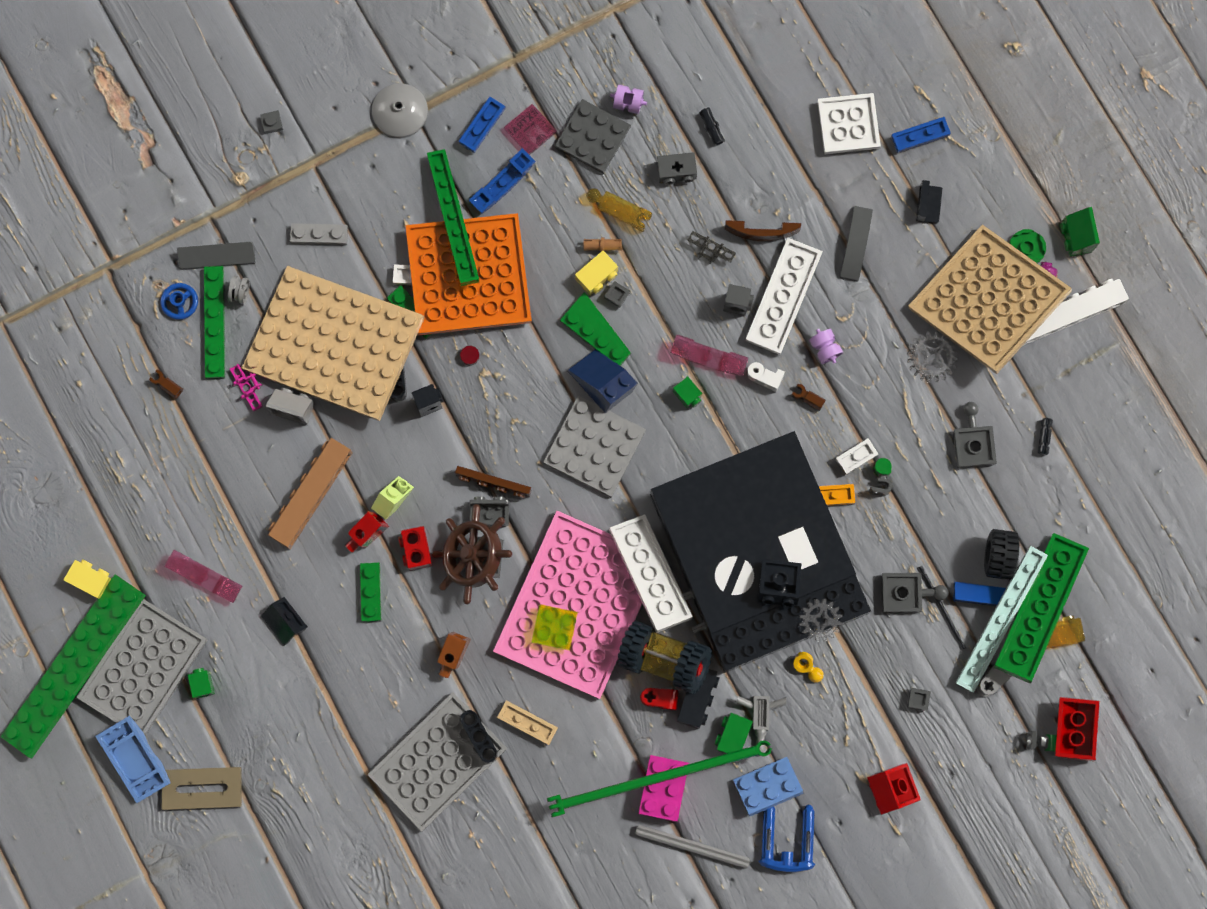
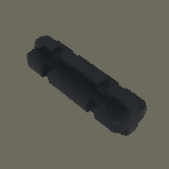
[1038,418,1053,455]

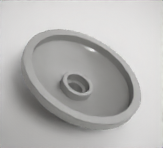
[372,83,428,138]

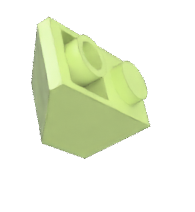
[371,476,414,519]

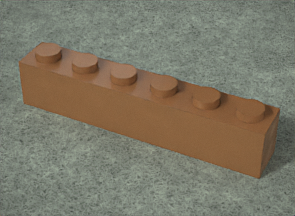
[268,438,353,549]

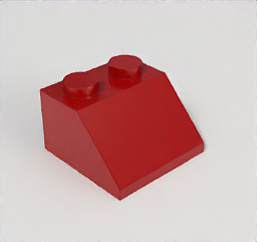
[867,763,921,815]

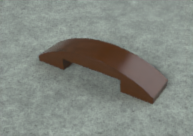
[725,220,801,241]

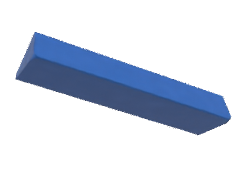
[953,582,1022,609]

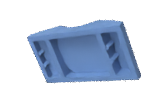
[95,716,171,803]

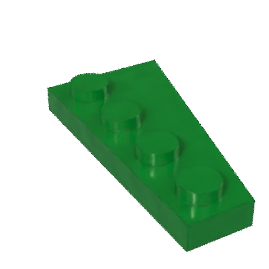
[560,292,631,366]

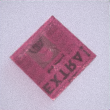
[504,104,557,155]

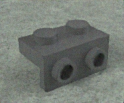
[470,497,509,526]

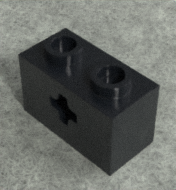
[411,384,444,417]

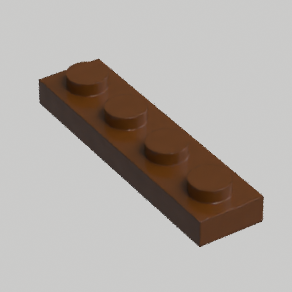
[455,466,532,499]

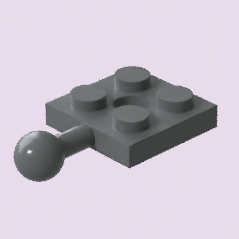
[953,402,997,468]
[882,573,949,612]

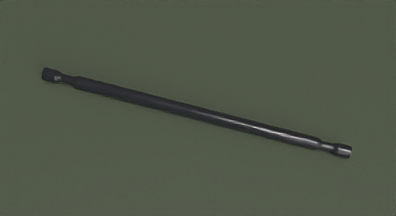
[919,566,966,649]

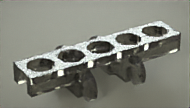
[688,231,736,264]

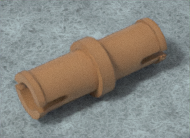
[584,237,622,252]

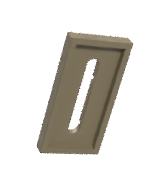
[162,767,242,810]

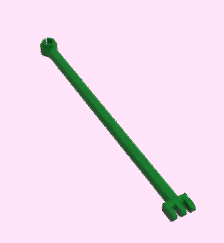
[547,740,772,818]

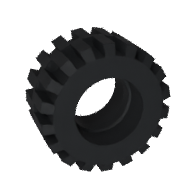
[984,529,1020,580]

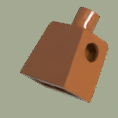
[437,632,471,678]

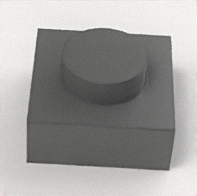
[260,110,283,134]
[604,281,630,308]
[907,688,931,711]

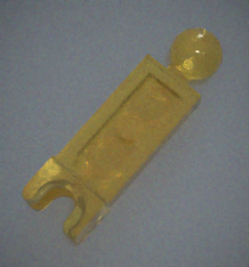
[586,188,652,232]

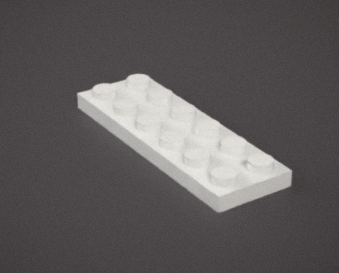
[745,238,823,355]
[609,514,693,633]

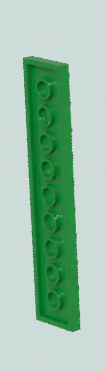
[1,574,146,759]

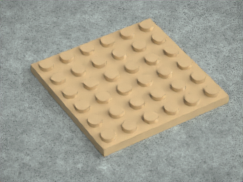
[908,224,1072,374]

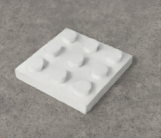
[817,93,881,154]

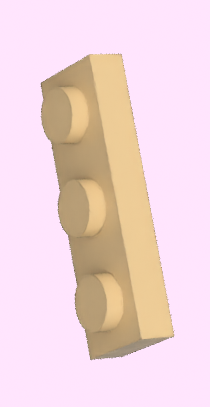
[497,700,558,745]

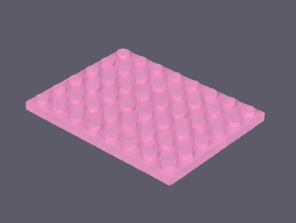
[493,511,642,699]

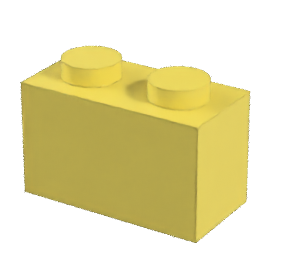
[575,250,618,295]
[64,559,111,599]

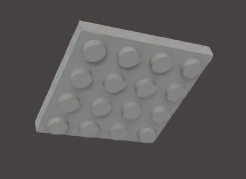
[543,396,646,498]

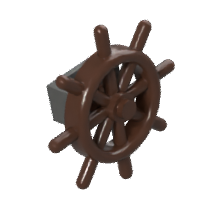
[432,504,512,604]

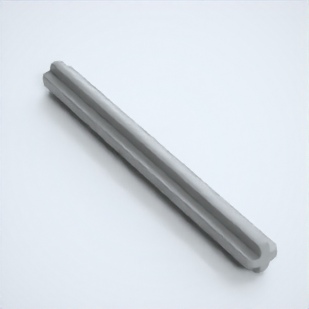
[635,825,750,868]

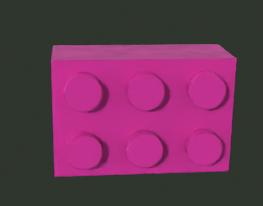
[638,755,689,822]

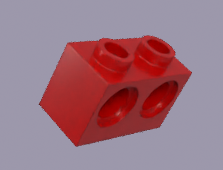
[398,526,432,571]

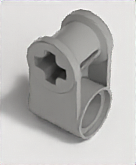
[976,665,1012,697]

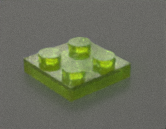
[531,604,578,651]

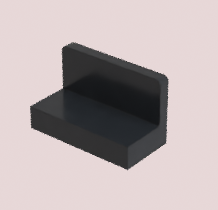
[916,180,943,224]
[261,597,308,645]

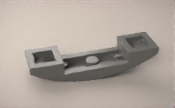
[840,206,873,281]

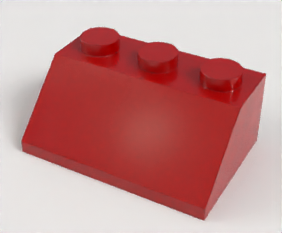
[1055,697,1100,762]

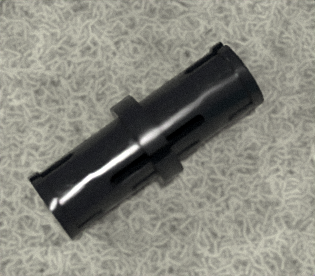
[699,107,725,146]

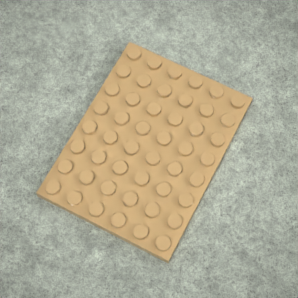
[242,266,425,421]

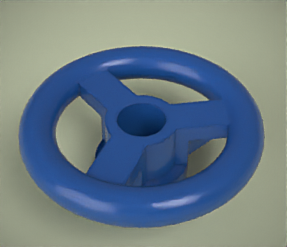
[160,283,198,320]

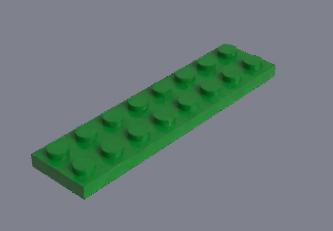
[994,533,1089,684]

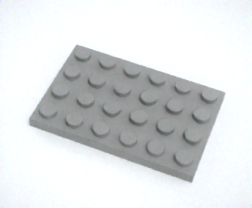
[77,599,208,736]
[368,692,507,832]

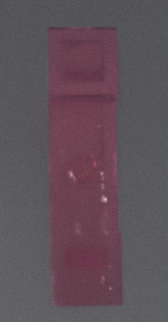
[670,334,748,376]
[164,550,243,603]

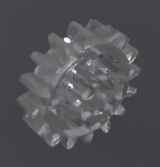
[799,599,843,642]

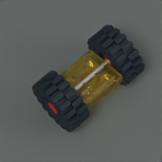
[618,621,712,694]

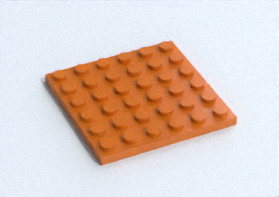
[405,213,532,335]

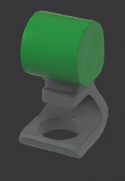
[869,458,893,496]
[1026,731,1057,752]

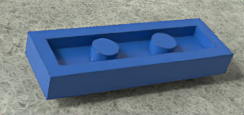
[459,97,506,153]
[891,117,951,153]

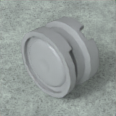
[228,276,250,304]

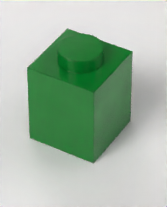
[673,376,703,409]
[188,668,215,699]

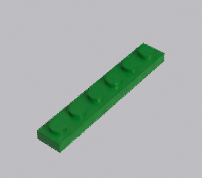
[204,266,225,379]

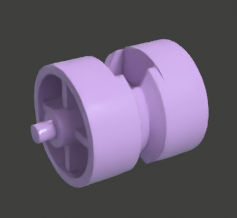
[610,85,647,114]
[809,329,843,364]

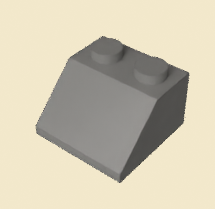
[266,388,315,425]

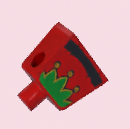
[345,511,389,553]

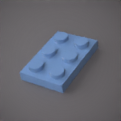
[733,757,804,817]

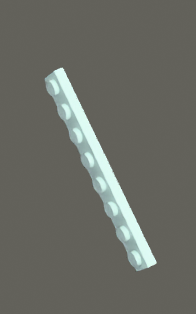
[955,546,1048,693]

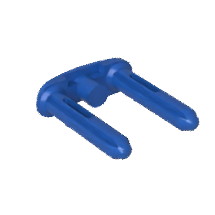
[758,804,816,872]

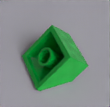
[1060,207,1100,257]

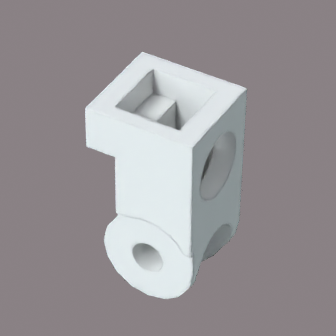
[747,362,785,392]

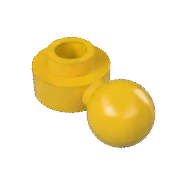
[793,652,824,683]

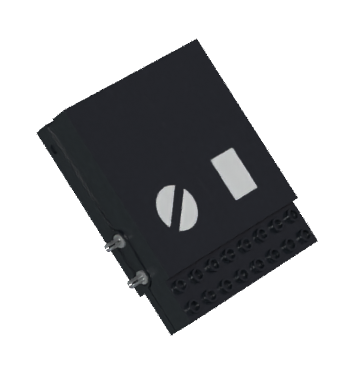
[650,431,871,673]

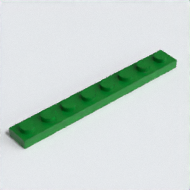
[427,149,479,286]

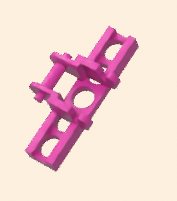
[230,364,263,411]

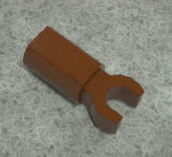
[149,369,183,399]
[792,384,826,411]

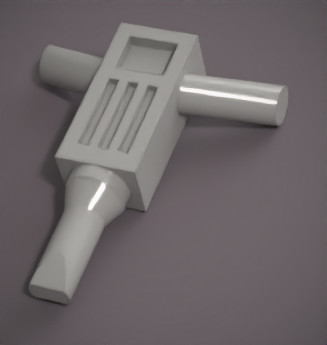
[737,696,786,753]

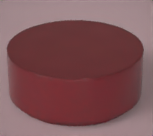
[460,346,480,366]

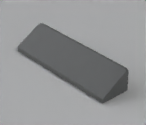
[177,242,256,269]

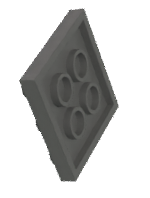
[555,99,631,174]

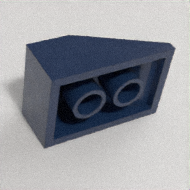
[567,349,638,413]

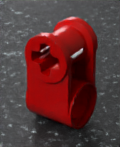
[640,688,678,710]

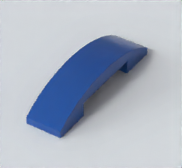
[469,148,536,214]

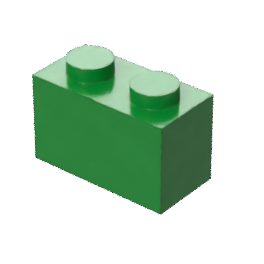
[714,713,753,754]

